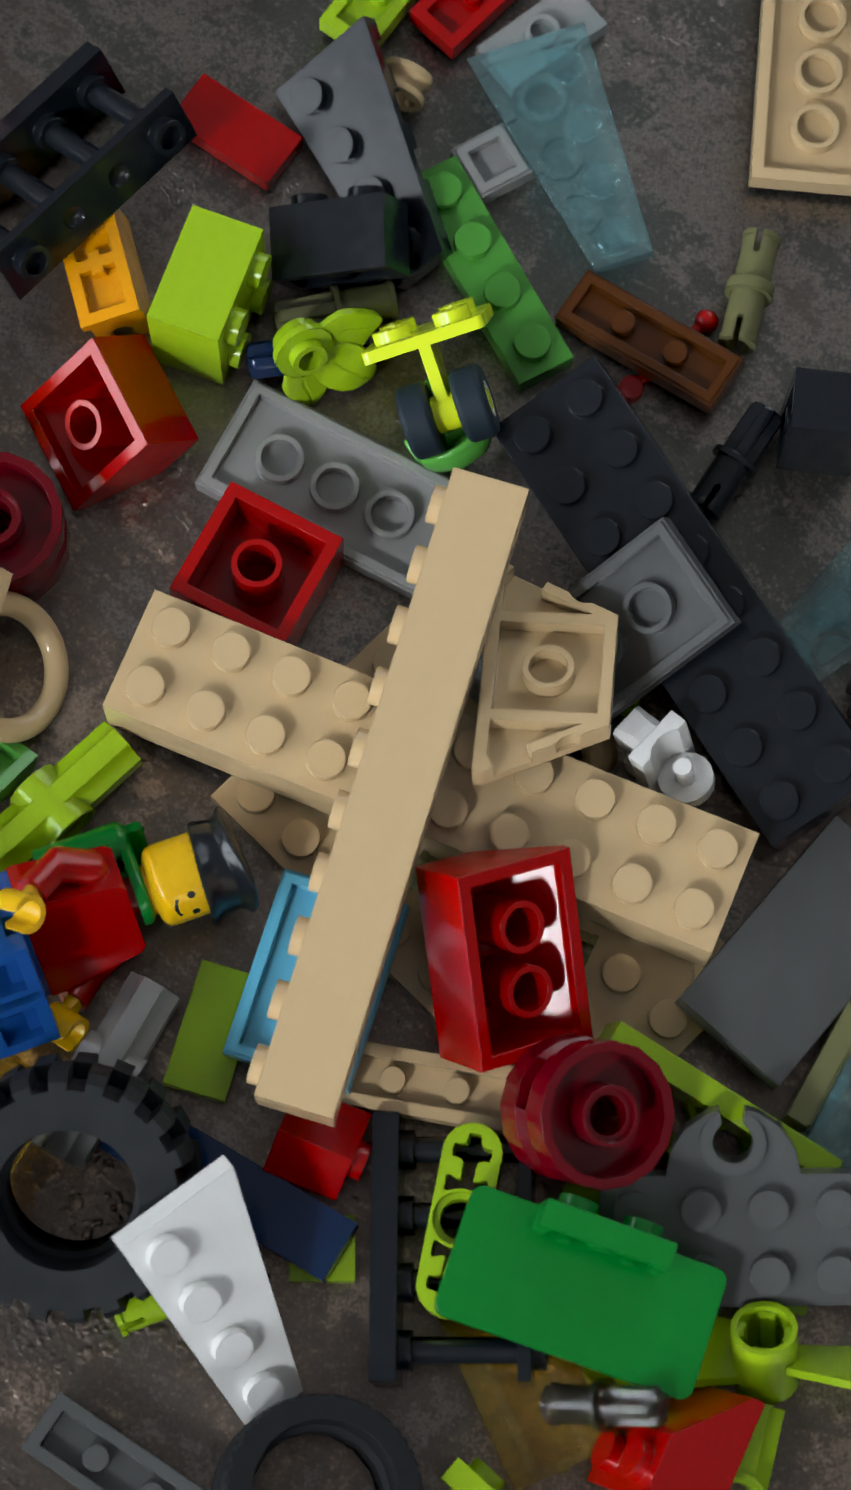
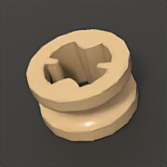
[384,57,433,113]

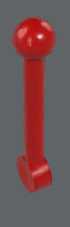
[619,309,719,403]

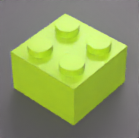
[147,205,273,385]

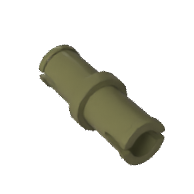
[717,227,781,355]

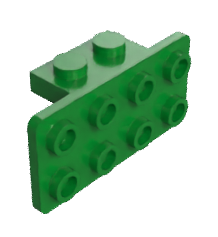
[434,1186,727,1400]

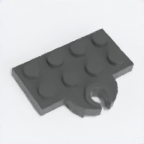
[599,1104,851,1307]

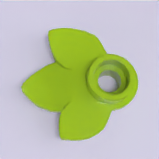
[273,308,382,405]

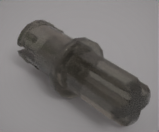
[540,1377,671,1433]

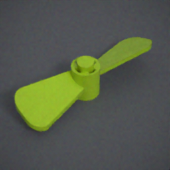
[580,1301,851,1405]

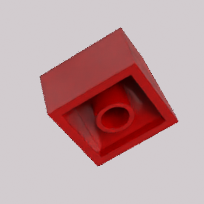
[21,334,199,511]
[587,1386,765,1490]

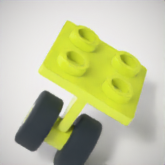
[361,297,500,460]

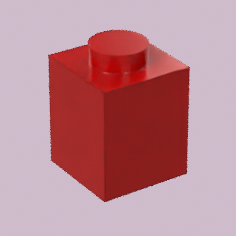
[263,1102,372,1201]

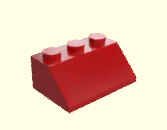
[415,845,593,1073]

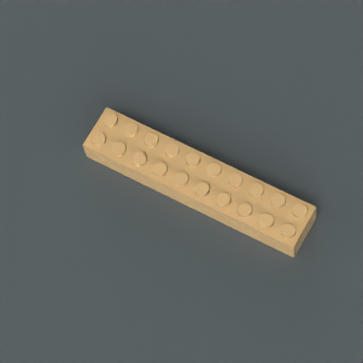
[102,590,760,967]

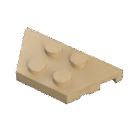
[471,564,619,785]

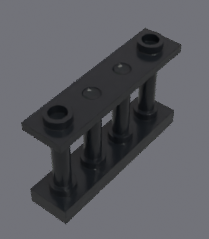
[0,41,197,300]
[368,1112,548,1387]

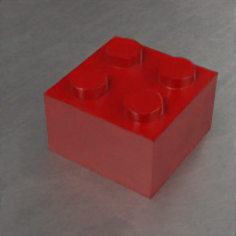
[169,481,344,646]

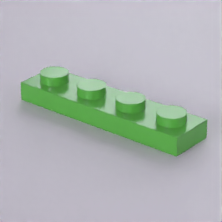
[421,155,574,393]

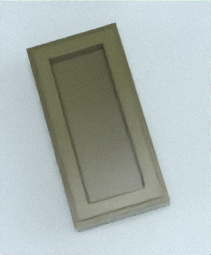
[780,1001,851,1133]

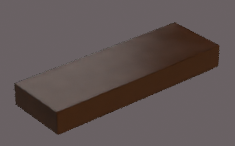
[555,269,744,415]

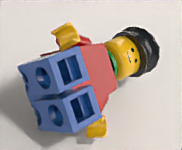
[0,806,259,1059]

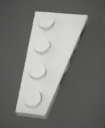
[111,1155,303,1425]

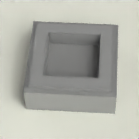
[450,122,533,205]

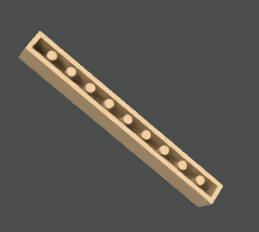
[246,467,529,1127]

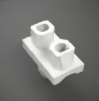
[613,706,715,807]

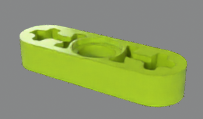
[416,1123,504,1319]

